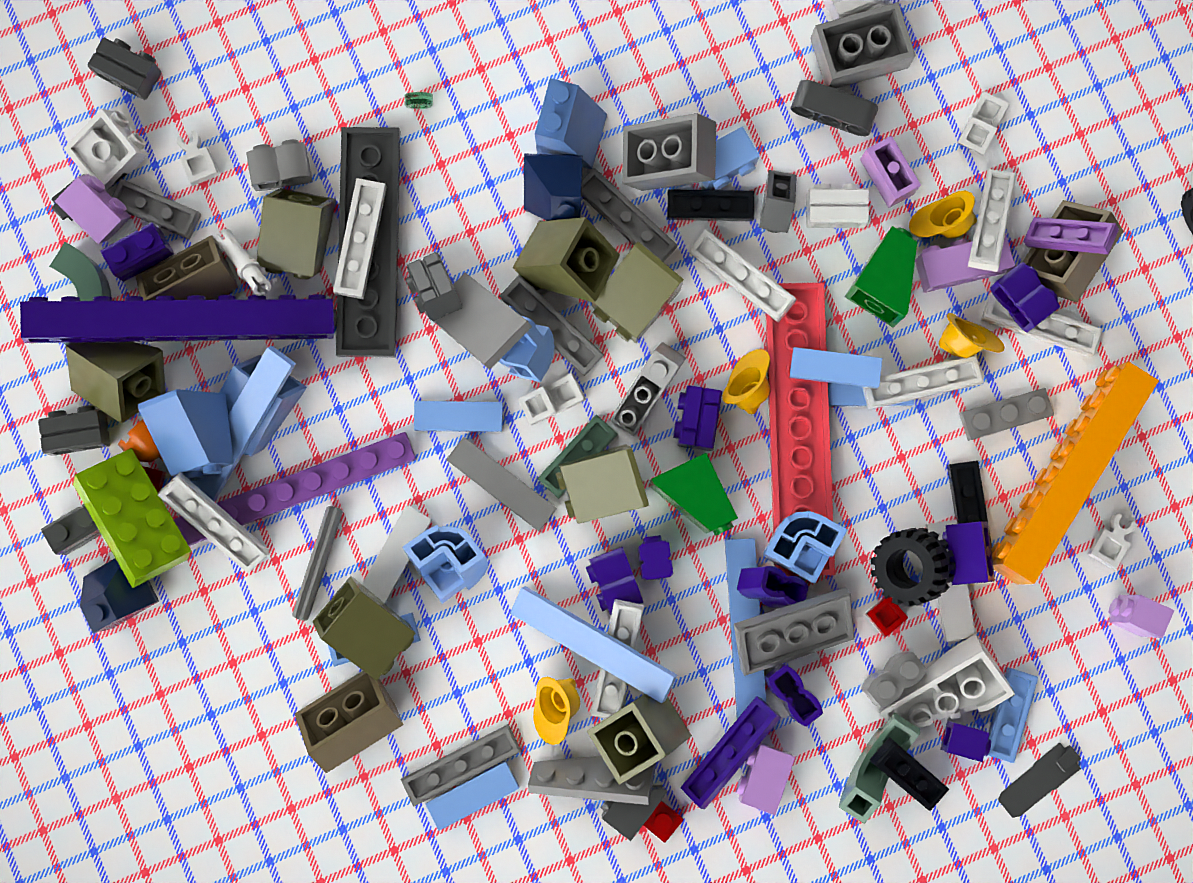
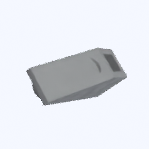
[610,342,686,436]

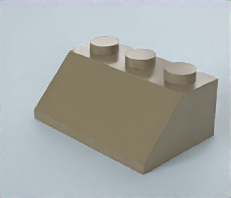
[1022,200,1124,302]
[135,235,238,300]
[294,671,404,773]

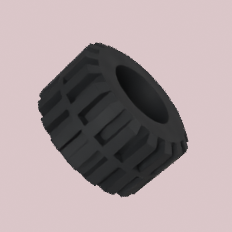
[871,527,956,607]

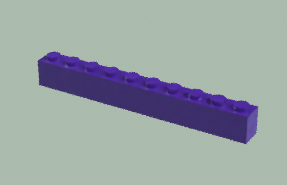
[20,294,334,343]

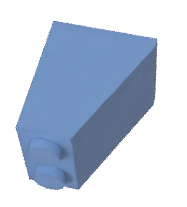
[534,78,607,169]
[219,355,307,457]
[138,389,234,481]

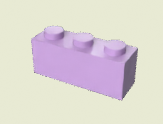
[915,233,1015,293]

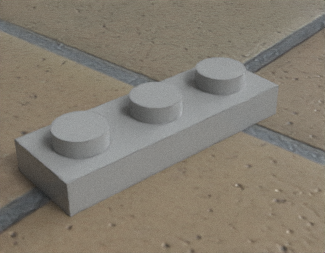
[959,388,1054,441]

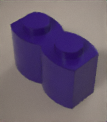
[990,262,1060,333]
[585,547,644,615]
[737,566,809,609]
[765,664,823,727]

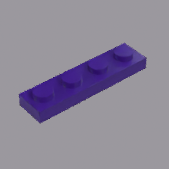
[680,696,782,810]

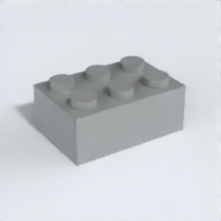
[810,2,916,89]
[622,113,716,191]

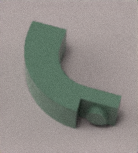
[49,242,111,345]
[839,713,920,824]

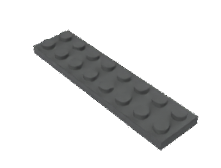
[336,127,401,358]

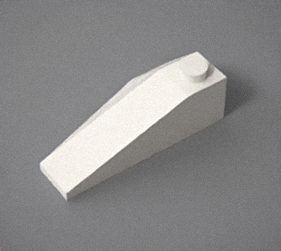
[879,634,1015,728]

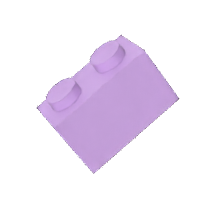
[860,135,921,208]
[55,174,131,244]
[1108,595,1175,638]
[736,743,795,815]

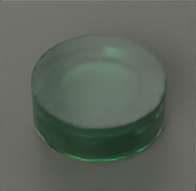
[404,92,433,109]

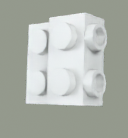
[63,108,149,191]

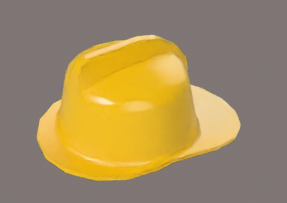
[909,190,977,239]
[938,313,1005,358]
[722,349,770,414]
[533,676,581,745]

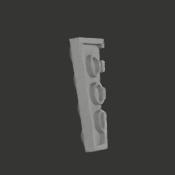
[528,755,657,805]

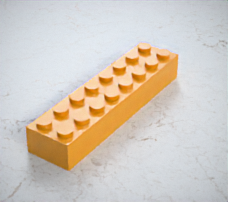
[991,361,1159,585]

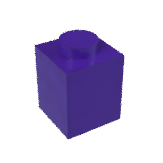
[940,720,991,762]

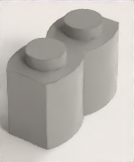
[246,139,313,191]
[861,651,927,708]

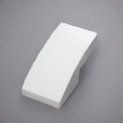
[957,91,1009,155]
[518,373,586,425]

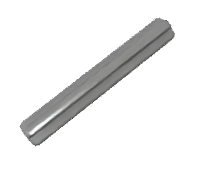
[292,506,343,621]

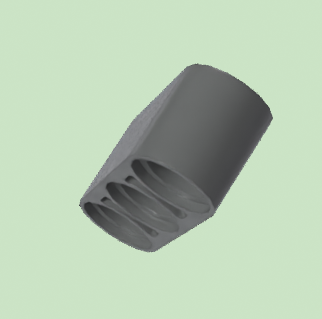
[790,80,878,137]

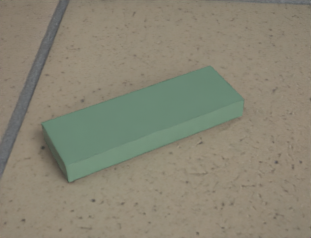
[537,414,618,499]

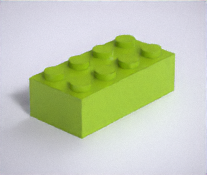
[73,448,191,588]

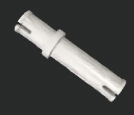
[215,229,271,296]

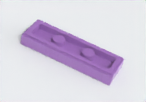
[1023,217,1119,254]

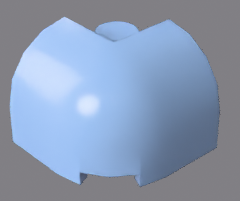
[498,306,555,382]
[763,511,848,584]
[402,525,488,604]

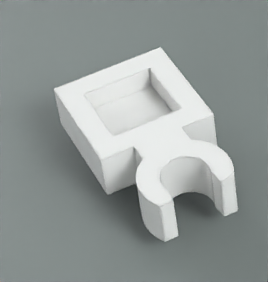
[176,130,219,186]
[1087,513,1136,569]

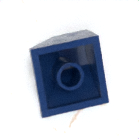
[524,153,583,221]
[80,558,159,634]

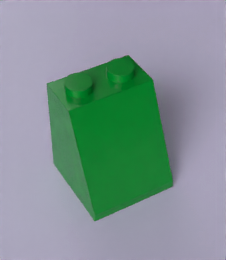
[844,226,918,328]
[649,453,738,536]

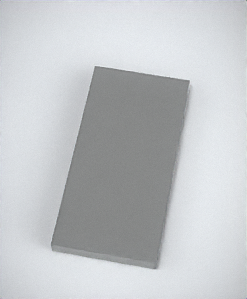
[425,272,532,370]
[734,587,855,676]

